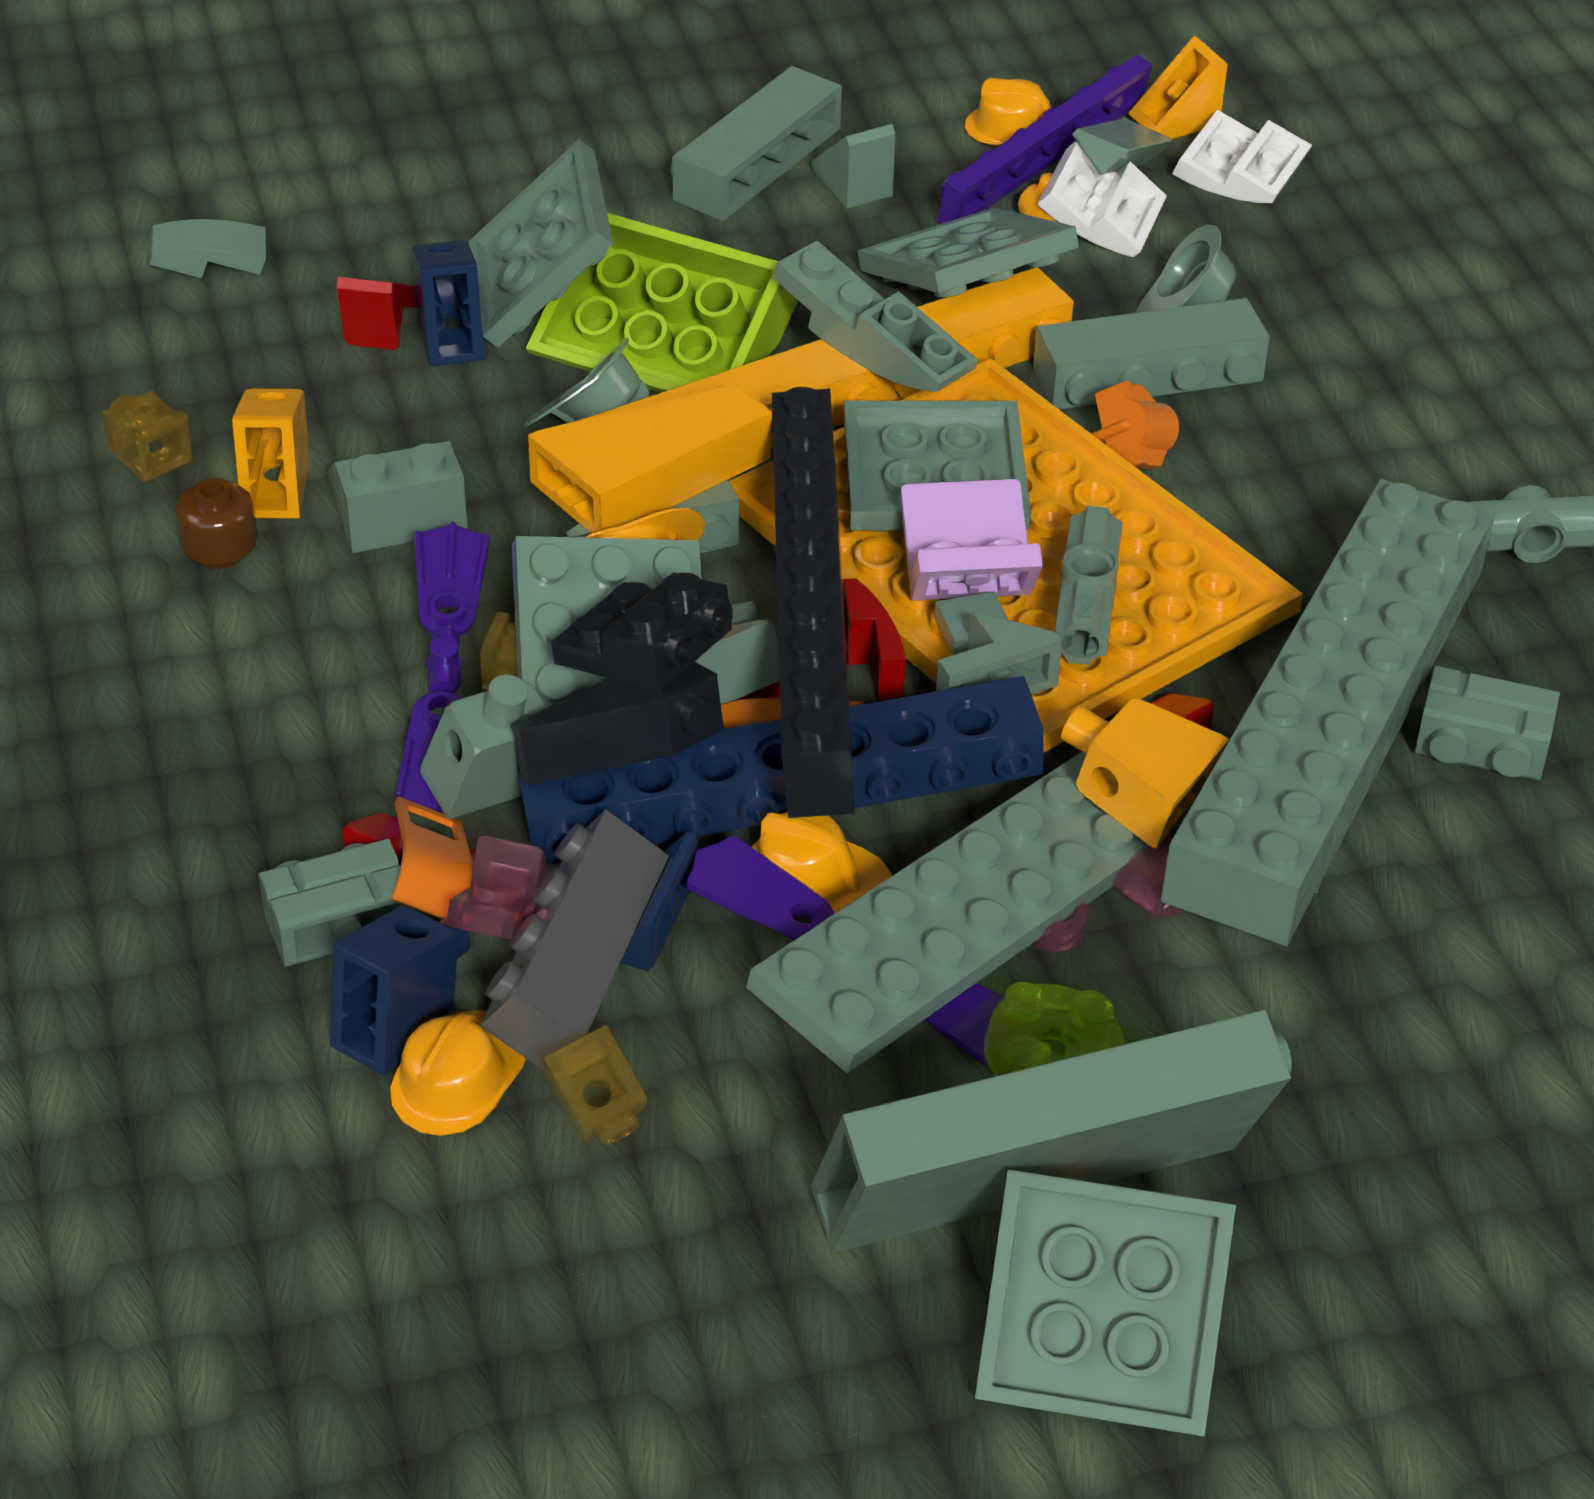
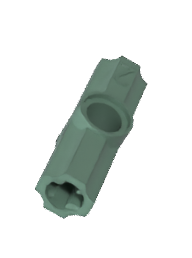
[1467,485,1594,563]
[1055,505,1122,665]

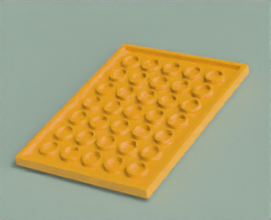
[729,358,1303,753]

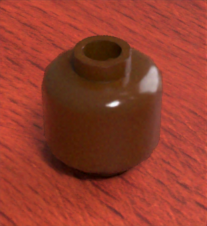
[175,478,258,569]

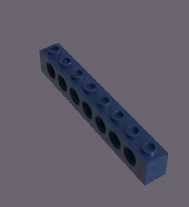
[517,676,1044,866]

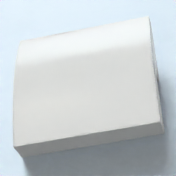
[1172,110,1312,203]
[1037,141,1167,257]

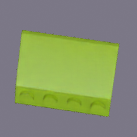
[526,213,798,393]

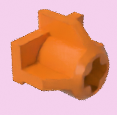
[1091,381,1179,470]

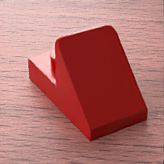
[337,277,417,350]

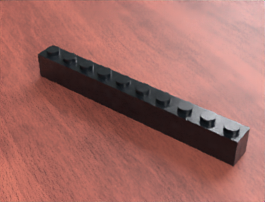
[772,387,855,818]

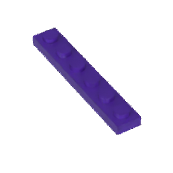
[937,54,1153,224]

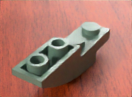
[774,240,978,392]

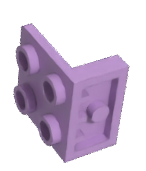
[900,479,1043,601]

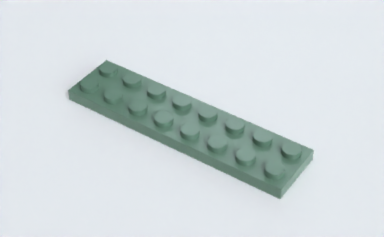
[746,752,1189,1074]

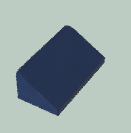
[620,832,698,972]

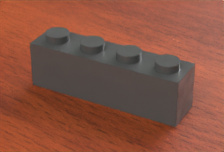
[480,809,669,1073]

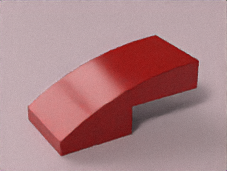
[843,578,906,702]

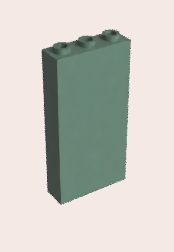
[811,1010,1292,1253]

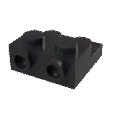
[551,572,733,691]

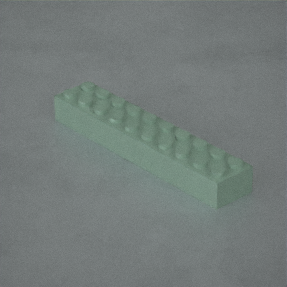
[1160,478,1495,946]

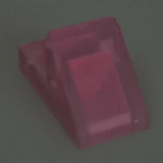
[446,836,547,940]

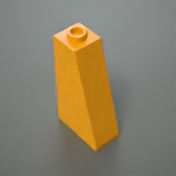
[528,383,773,534]

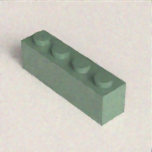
[670,66,842,221]
[1033,298,1270,410]

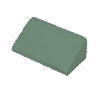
[1072,118,1173,175]

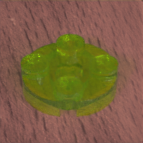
[984,982,1125,1076]

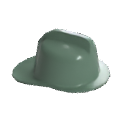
[1135,224,1236,313]
[522,337,649,427]

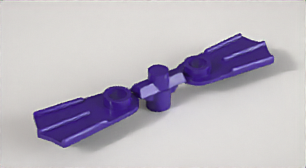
[395,522,490,813]
[686,836,1041,1072]

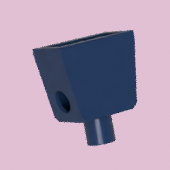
[412,240,485,366]
[330,907,470,1076]

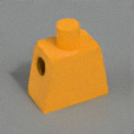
[232,388,309,519]
[1060,699,1230,849]

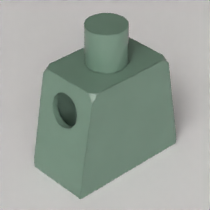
[420,675,547,819]

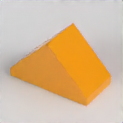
[1128,35,1228,139]

